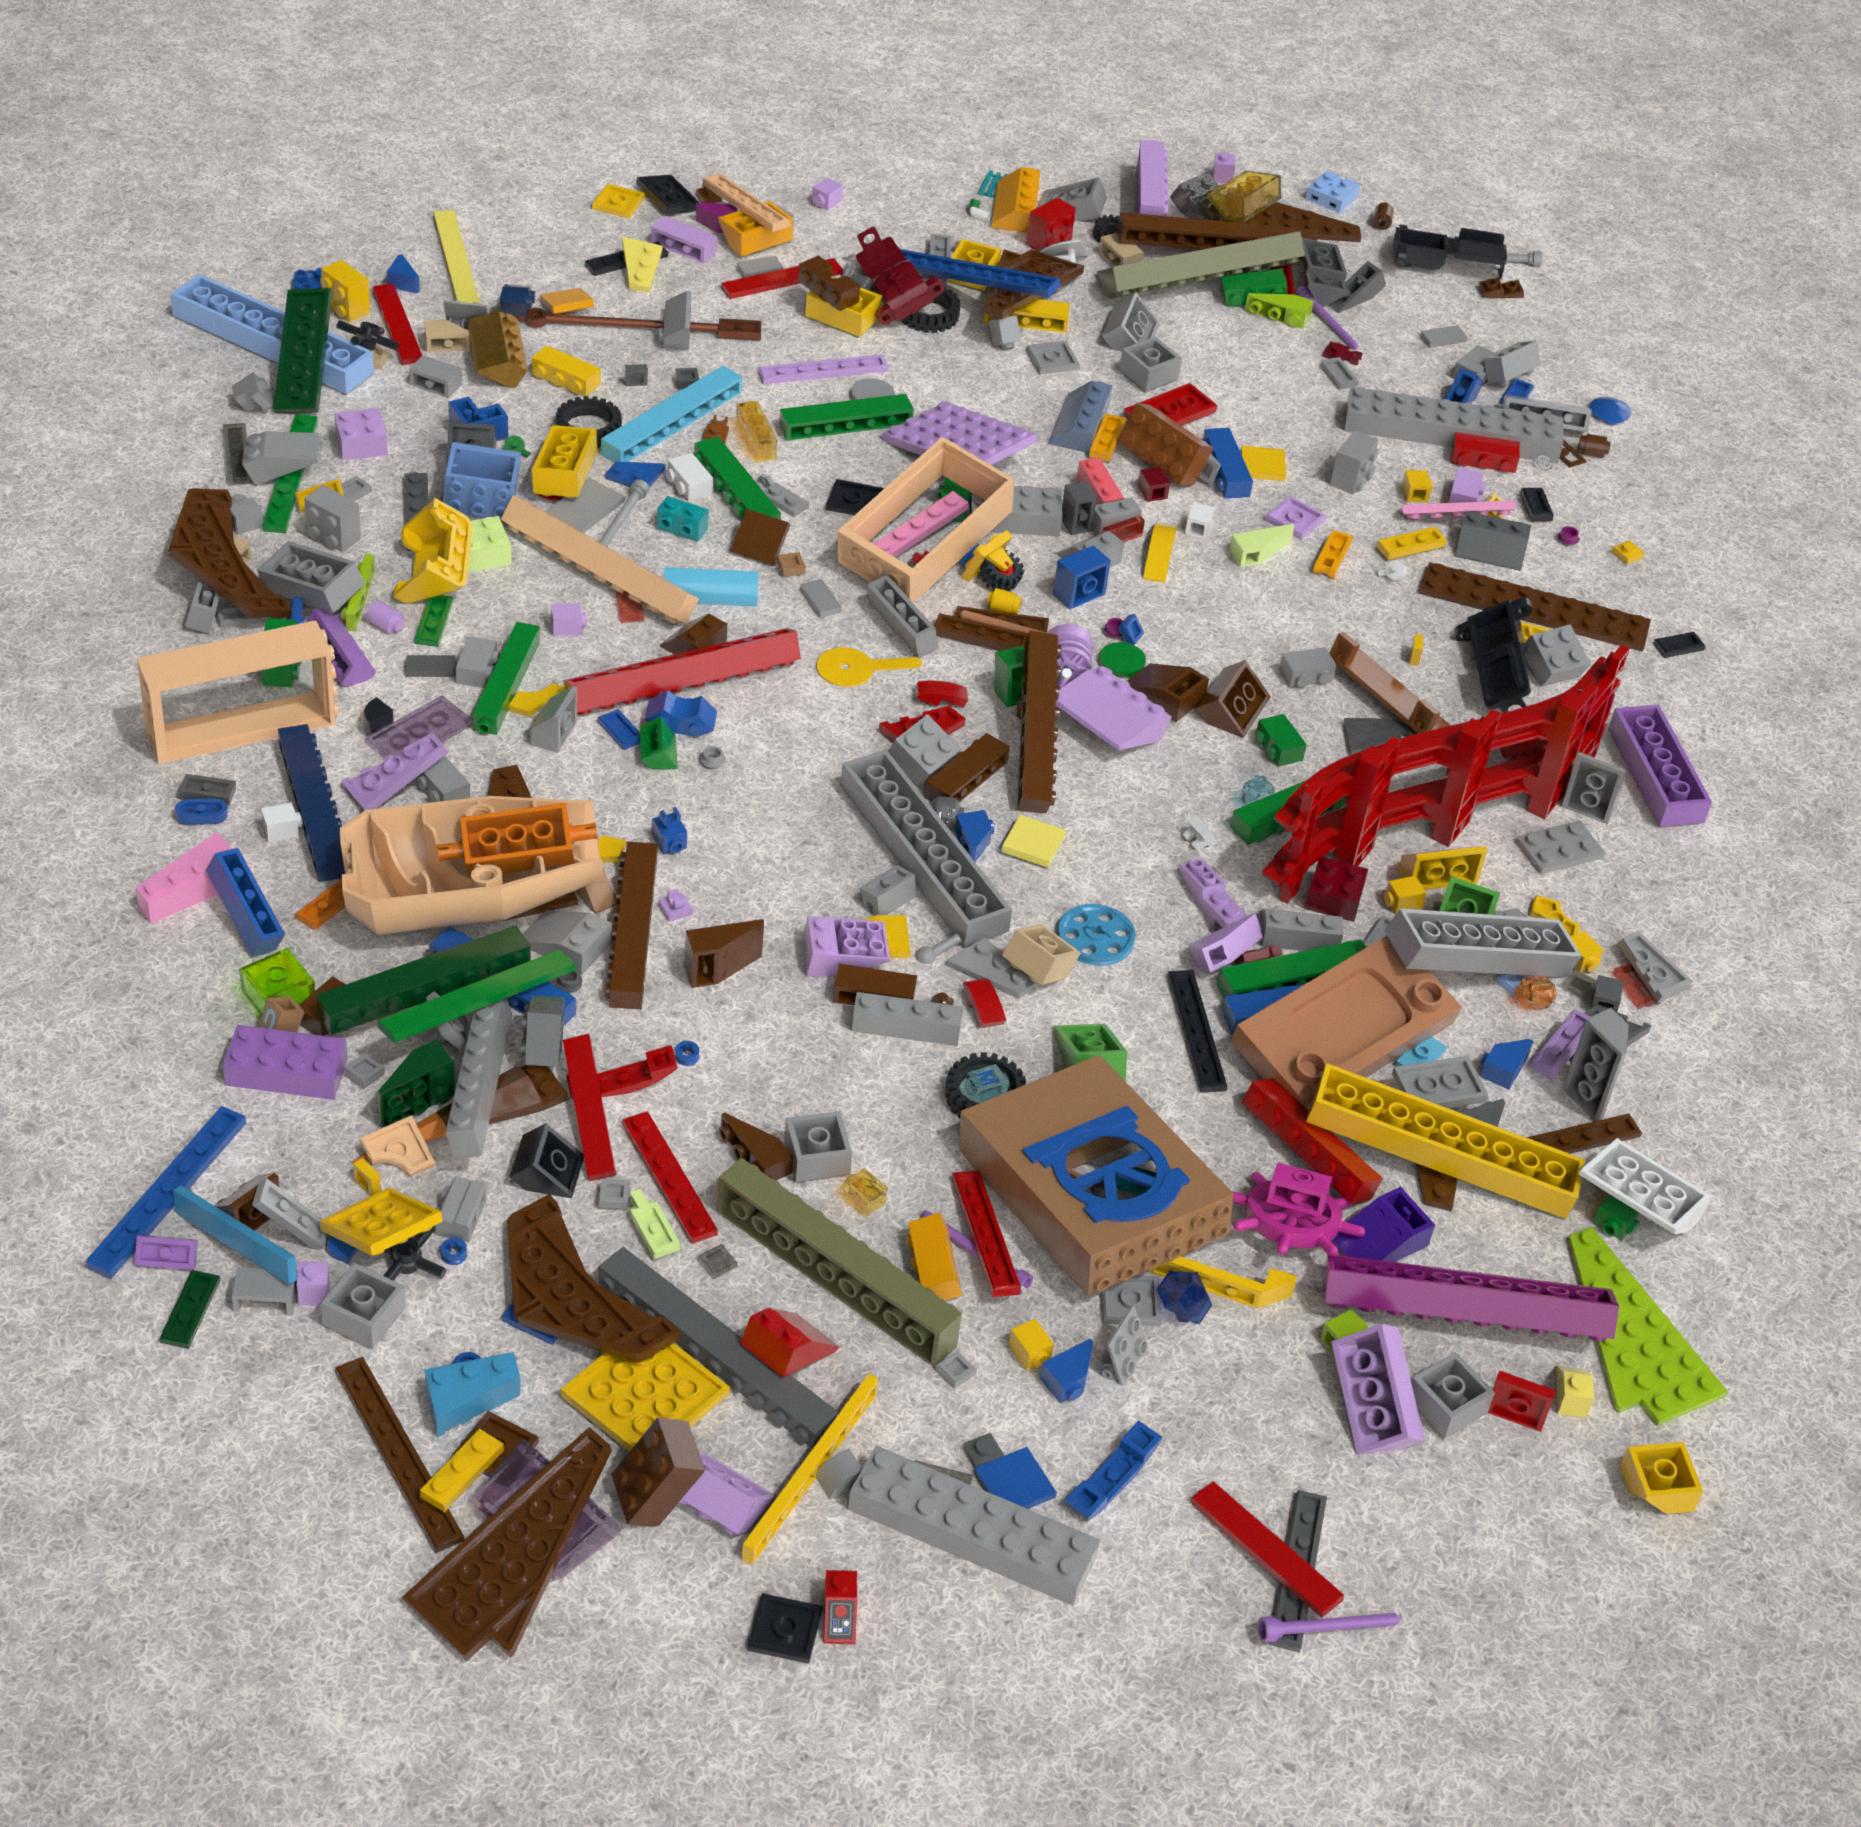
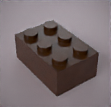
[611,1417,705,1527]

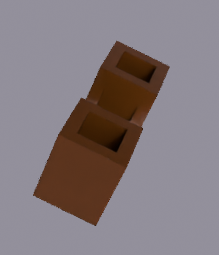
[798,255,860,311]

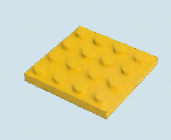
[560,1343,730,1452]

